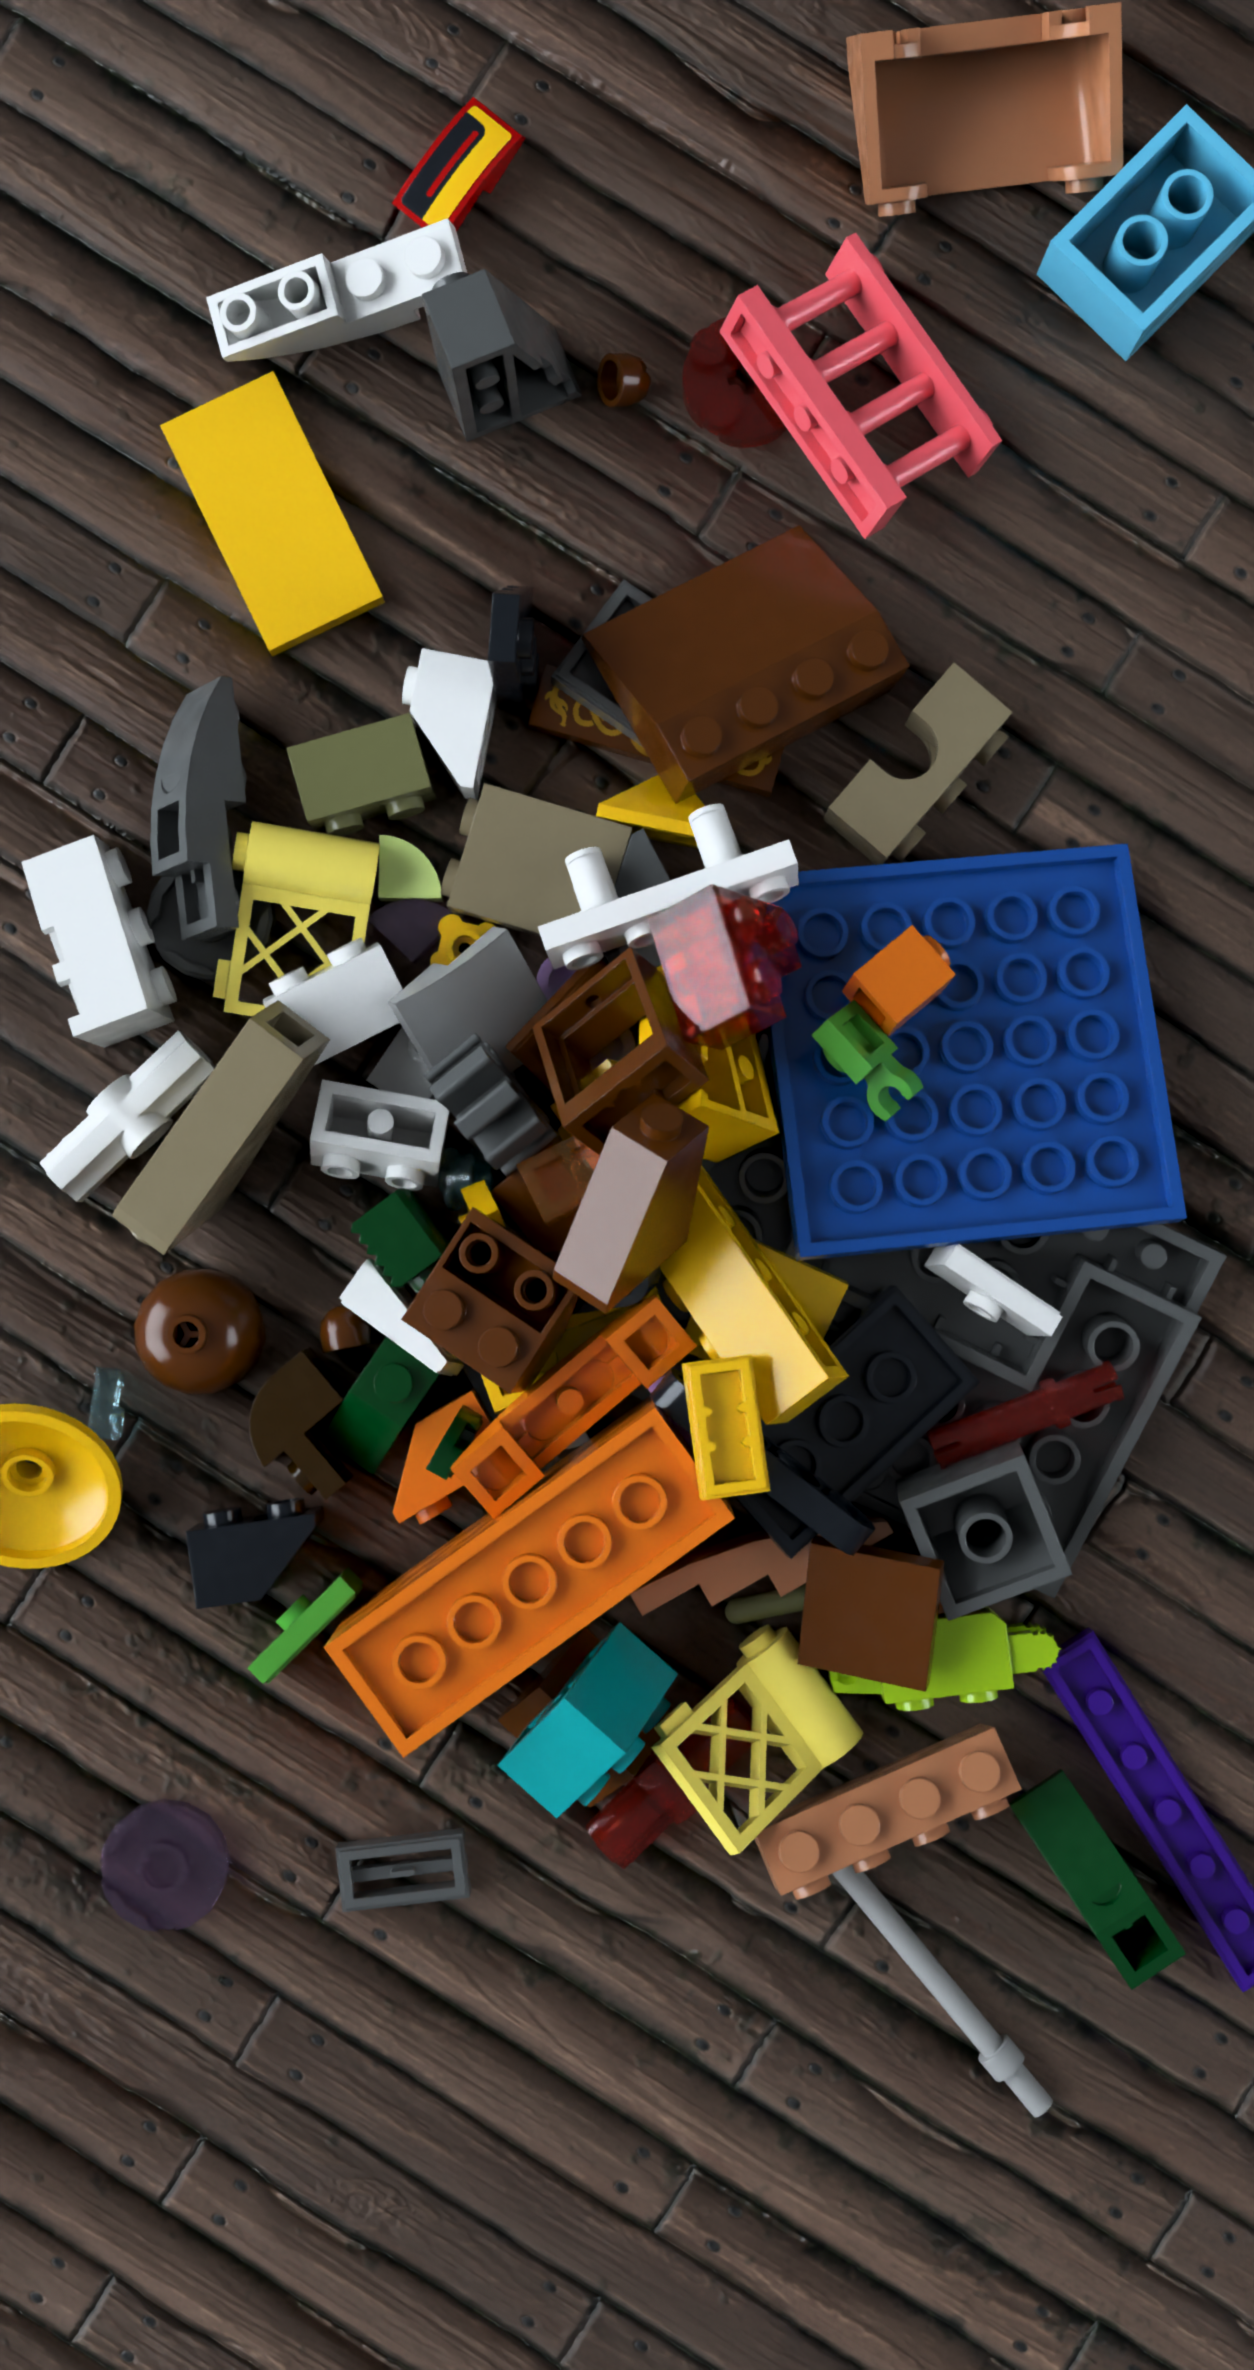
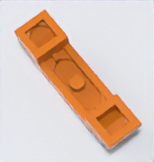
[450,1294,697,1519]

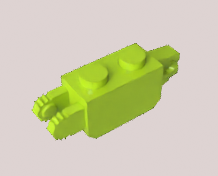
[828,1606,1061,1711]

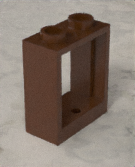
[532,946,709,1156]

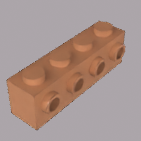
[755,1723,1022,1900]

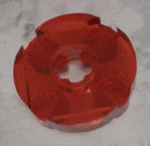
[682,317,799,448]

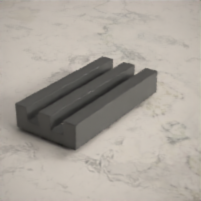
[335,1828,471,1912]

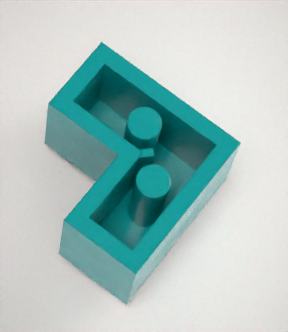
[497,1622,678,1819]

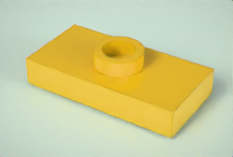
[682,1354,771,1500]

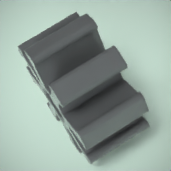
[424,1033,559,1177]

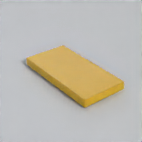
[160,371,385,657]

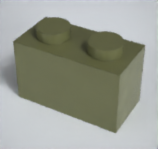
[286,713,437,836]

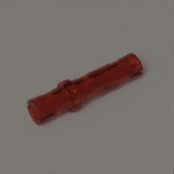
[926,1360,1125,1470]

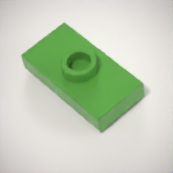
[247,1567,363,1684]

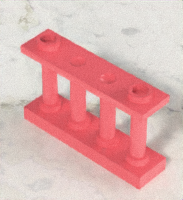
[719,232,1002,539]

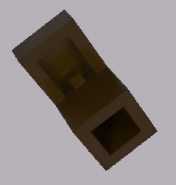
[249,1347,353,1500]

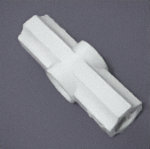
[40,1030,216,1202]

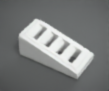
[339,1258,464,1376]

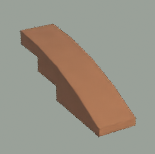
[630,1514,894,1616]

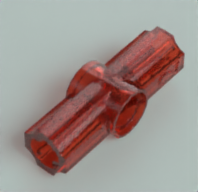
[586,1697,752,1870]

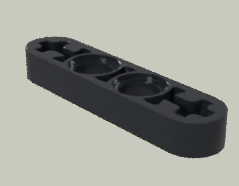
[650,1368,876,1556]

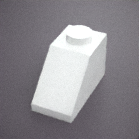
[402,648,497,800]

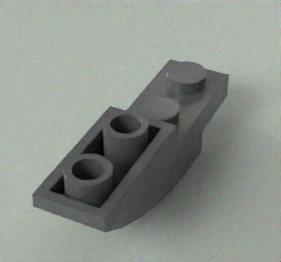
[150,676,246,941]

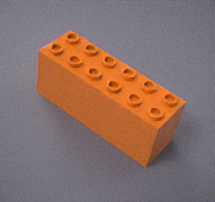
[324,1396,735,1758]

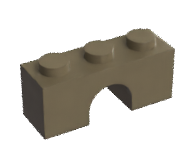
[823,662,1013,865]

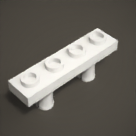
[538,803,799,970]

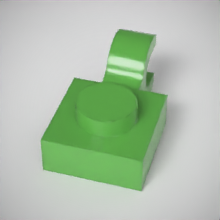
[811,1000,923,1121]

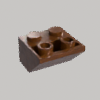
[401,1207,579,1394]

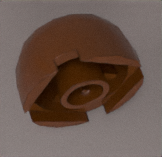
[134,1268,266,1395]

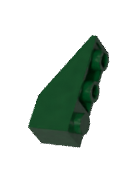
[1009,1769,1186,1990]

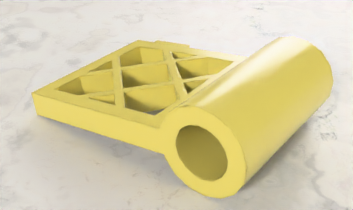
[213,821,380,1016]
[651,1624,863,1855]

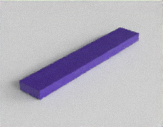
[1040,1627,1254,1992]

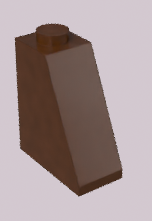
[552,1093,709,1314]

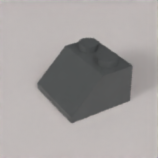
[895,1434,1073,1621]

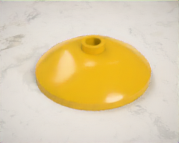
[0,1403,123,1569]

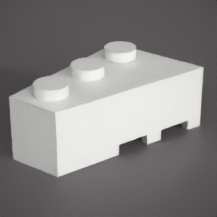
[21,835,177,1048]

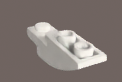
[206,218,467,362]

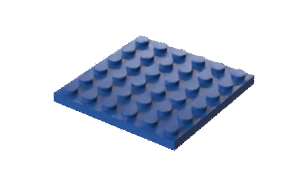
[751,843,1187,1261]

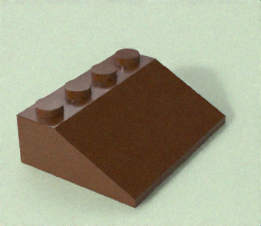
[581,525,910,804]

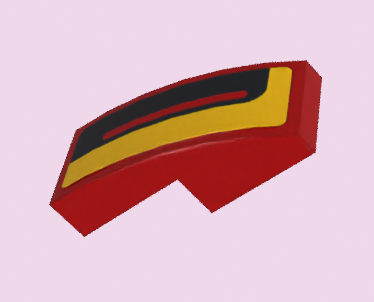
[392,97,526,232]

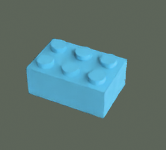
[1036,104,1254,361]

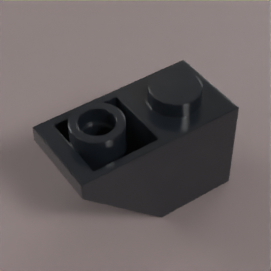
[186,1498,325,1609]

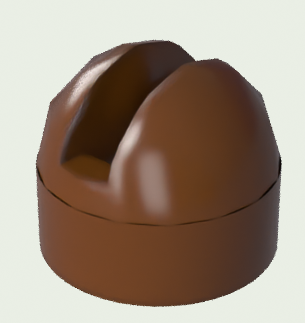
[597,353,651,407]
[320,1306,374,1353]

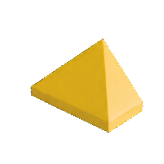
[596,774,705,849]

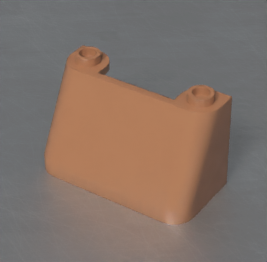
[846,2,1124,217]

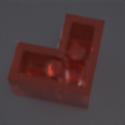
[648,884,802,1050]

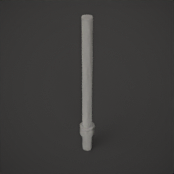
[802,1801,1053,2117]

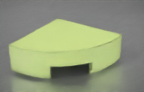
[378,835,443,902]

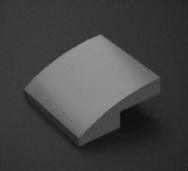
[388,927,547,1073]

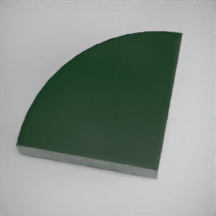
[426,1405,483,1480]

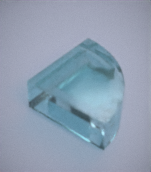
[88,1367,125,1440]

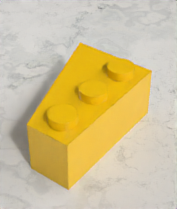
[639,944,779,1163]

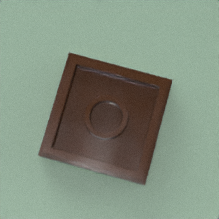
[797,1535,945,1692]

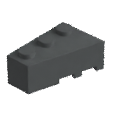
[422,269,583,442]

